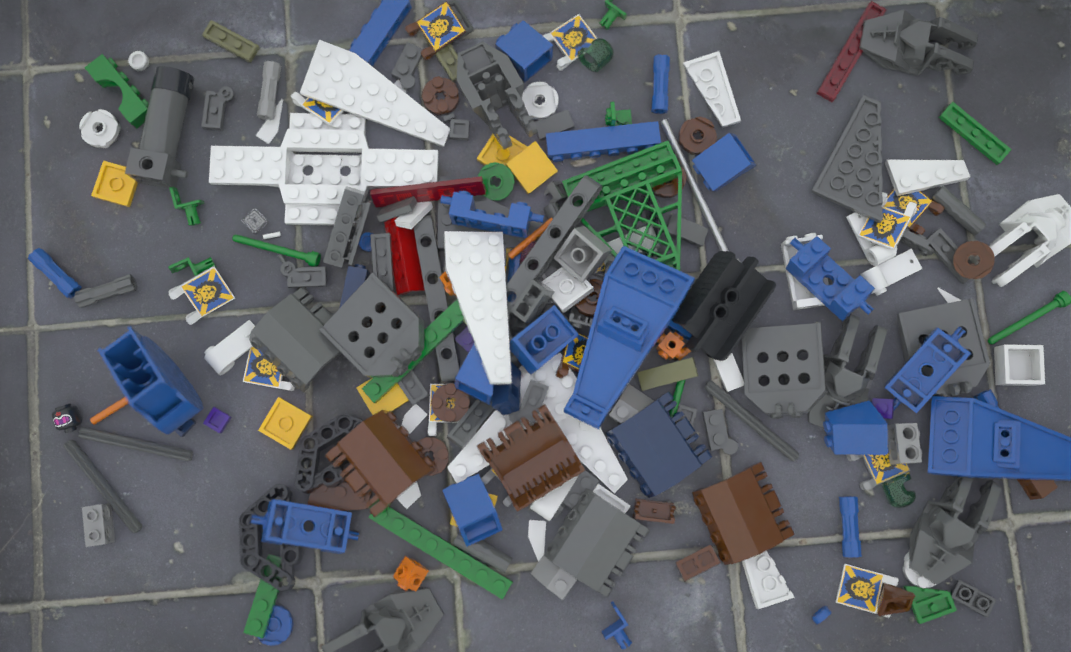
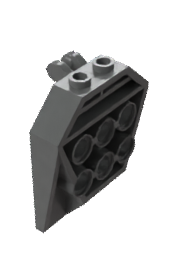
[319,273,424,378]
[897,298,990,397]
[742,322,826,419]

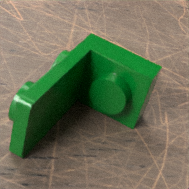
[605,102,632,126]

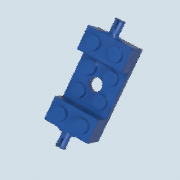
[440,191,544,238]
[786,236,875,321]
[884,327,971,413]
[251,499,359,554]

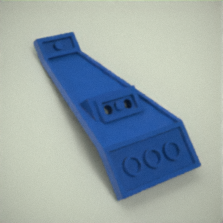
[563,246,694,430]
[928,396,1071,481]

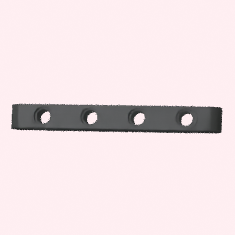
[506,175,603,323]
[414,215,460,383]

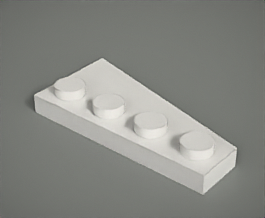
[683,51,741,128]
[885,160,970,196]
[742,551,794,609]

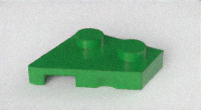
[903,585,957,624]

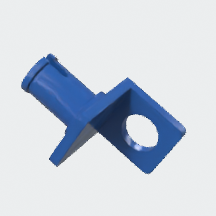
[602,601,632,650]

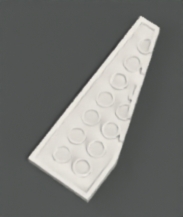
[300,40,450,147]
[519,365,628,494]

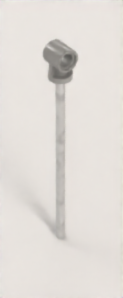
[660,119,740,262]

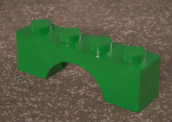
[84,54,149,129]

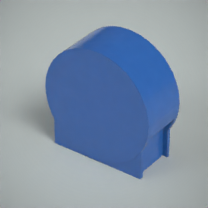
[98,326,204,435]

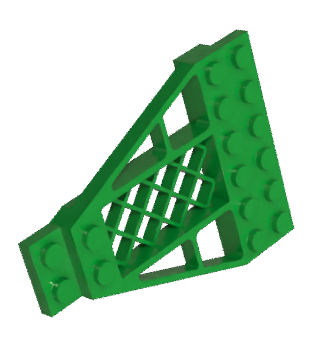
[562,140,682,271]

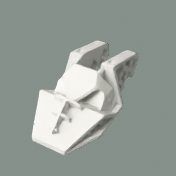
[975,194,1071,287]

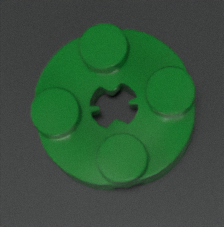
[478,162,515,201]

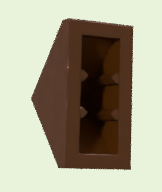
[877,583,915,616]

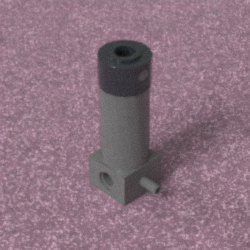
[125,66,194,188]

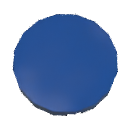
[257,604,294,646]

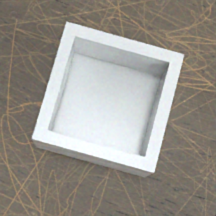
[994,345,1045,386]

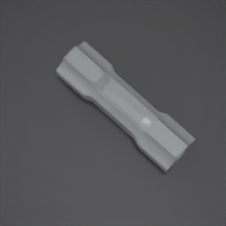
[257,61,281,120]

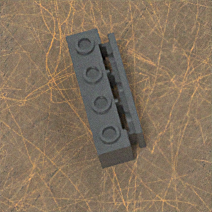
[323,186,372,268]

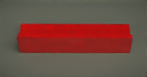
[384,217,425,295]

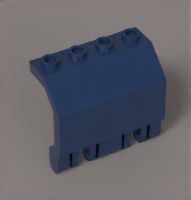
[606,391,713,498]

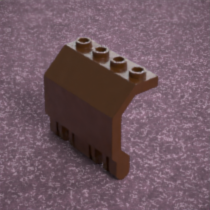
[477,404,585,512]
[325,410,435,518]
[692,462,794,565]

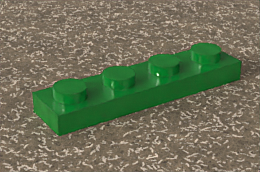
[938,102,1012,165]
[243,554,289,638]

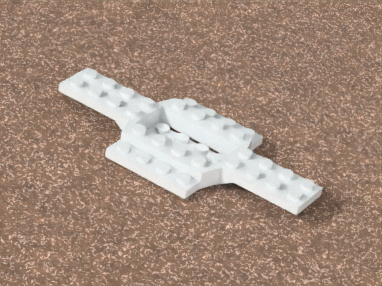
[209,113,439,226]

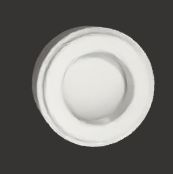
[128,51,149,71]

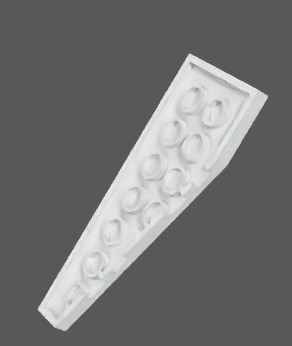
[444,231,511,385]
[447,352,577,483]

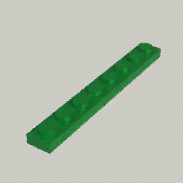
[362,299,465,403]
[368,500,513,600]

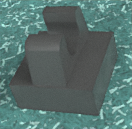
[544,181,568,204]

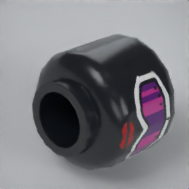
[52,403,82,433]

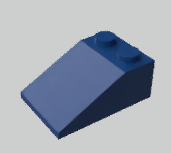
[509,305,579,375]

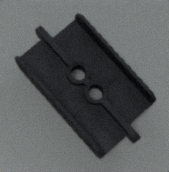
[672,251,776,361]

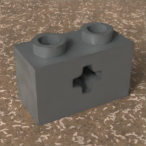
[511,279,555,323]

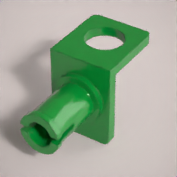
[599,0,627,30]
[169,187,205,226]
[168,257,216,276]

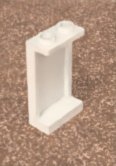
[781,233,829,310]

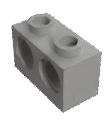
[887,423,922,465]
[82,503,115,547]

